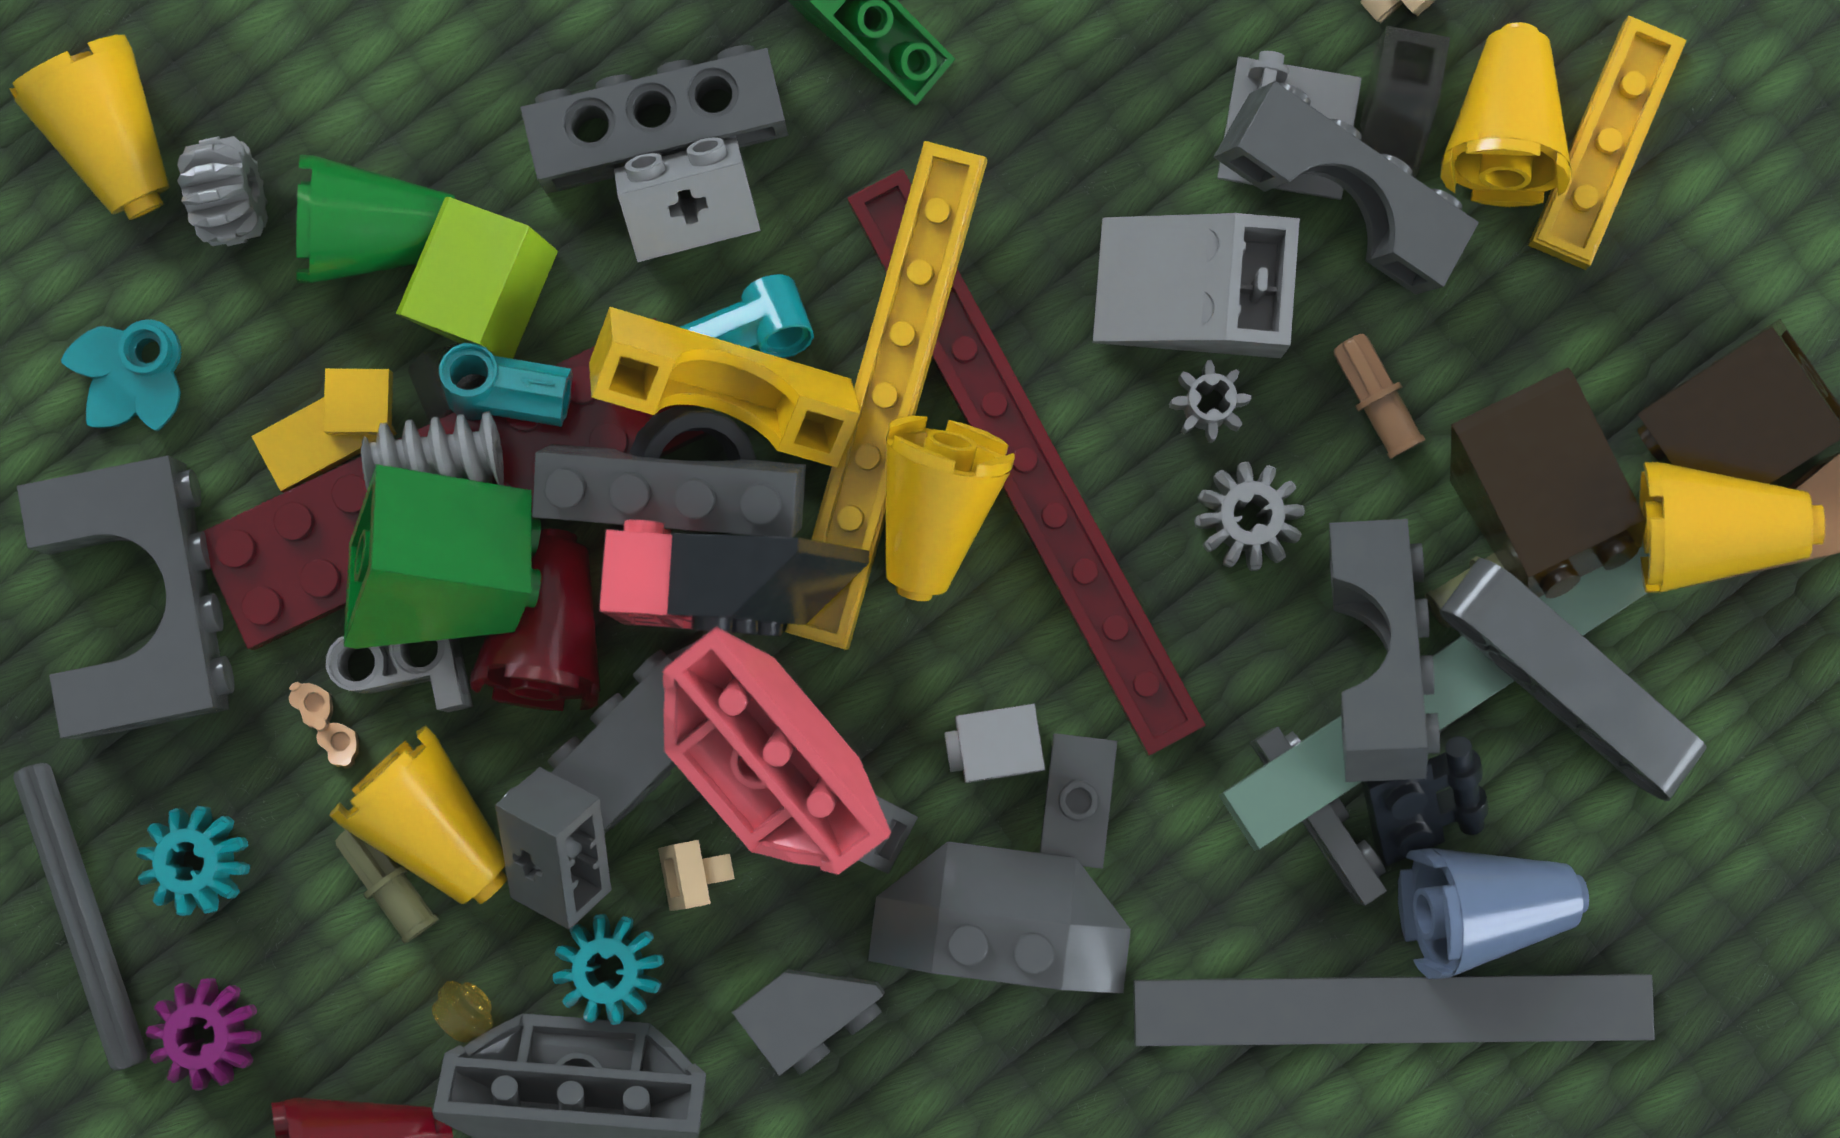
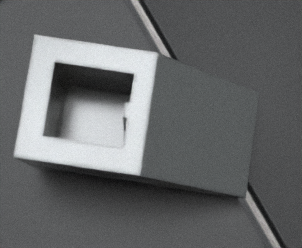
[732,969,885,1076]

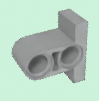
[326,636,473,712]

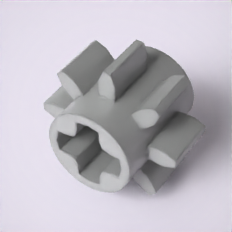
[1169,360,1251,443]

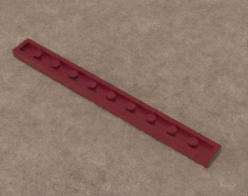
[847,169,1206,756]

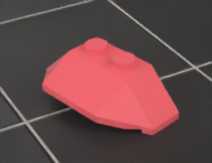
[663,627,891,875]

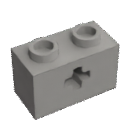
[614,137,761,262]
[945,704,1045,783]

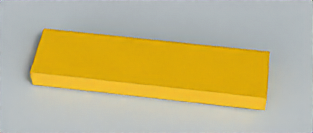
[1528,16,1687,270]

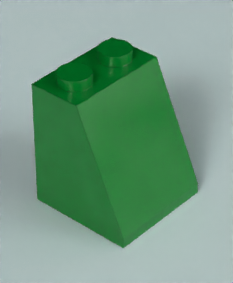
[344,464,541,649]

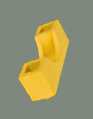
[589,307,860,468]

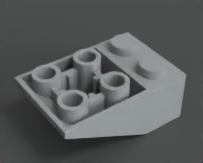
[1092,213,1300,358]

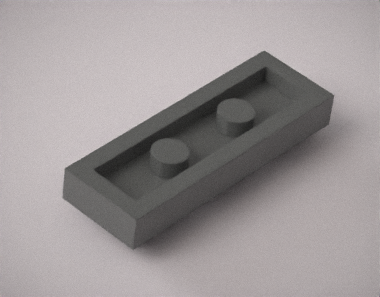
[1249,727,1387,905]

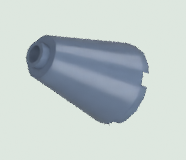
[1398,848,1589,979]

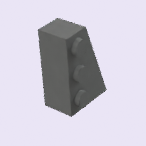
[547,640,699,834]

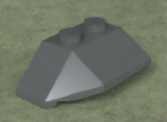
[868,841,1131,994]
[433,1013,706,1138]

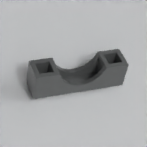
[1213,81,1479,295]
[532,444,806,538]
[1329,519,1440,782]

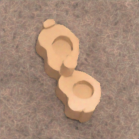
[289,682,359,769]

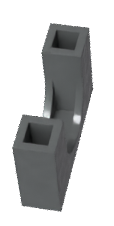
[17,455,235,740]

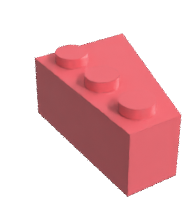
[599,520,692,629]

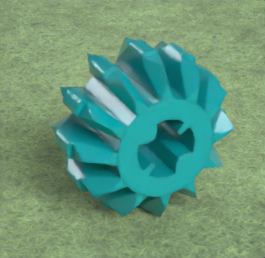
[136,806,251,916]
[553,914,664,1025]

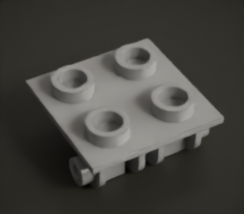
[1217,51,1362,200]

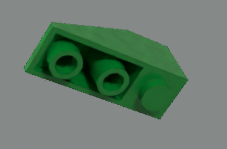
[787,0,955,106]

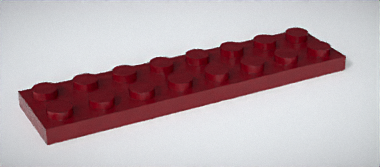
[203,318,709,650]

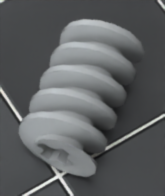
[361,411,504,490]

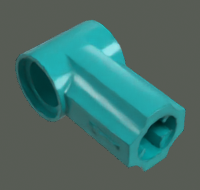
[680,274,814,358]
[439,343,573,427]

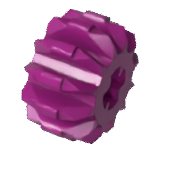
[145,978,262,1090]

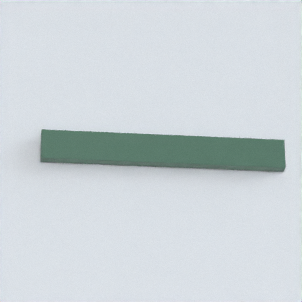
[1218,540,1649,851]

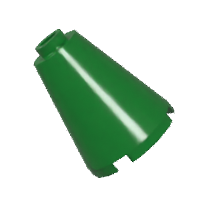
[296,155,455,283]

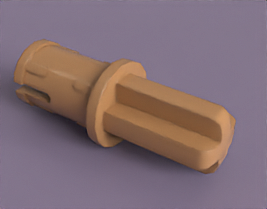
[1334,334,1426,459]

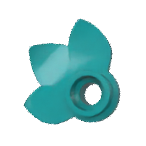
[61,320,181,431]

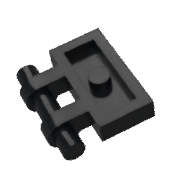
[1361,736,1489,866]

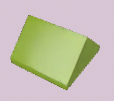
[396,197,558,359]

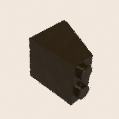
[1637,319,1840,484]
[1450,367,1646,599]

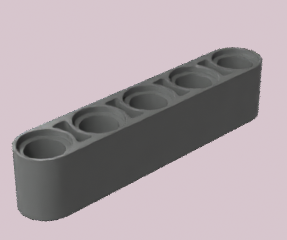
[1440,558,1707,801]

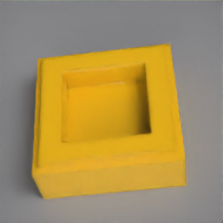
[323,368,393,435]

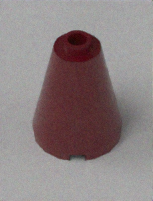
[470,529,601,711]

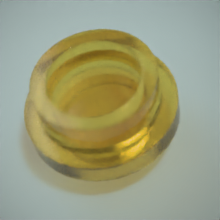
[432,981,493,1043]

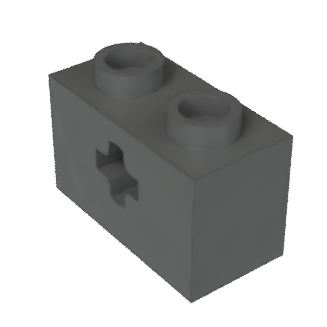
[495,767,611,929]

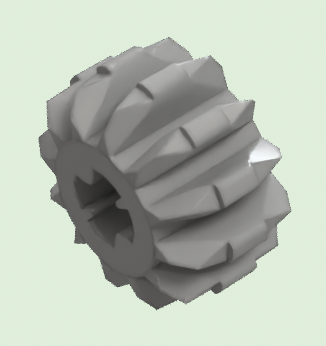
[177,136,268,246]
[1194,462,1305,571]

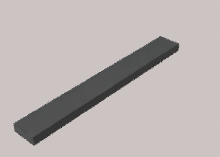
[1133,973,1655,1046]

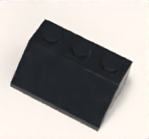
[668,533,869,636]

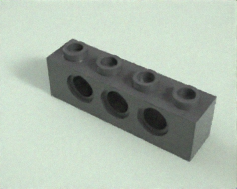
[520,45,788,194]

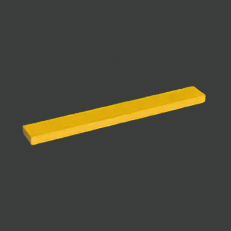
[785,141,988,650]

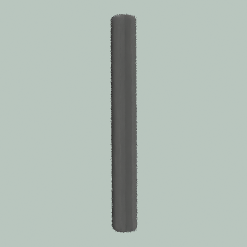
[13,763,147,1071]

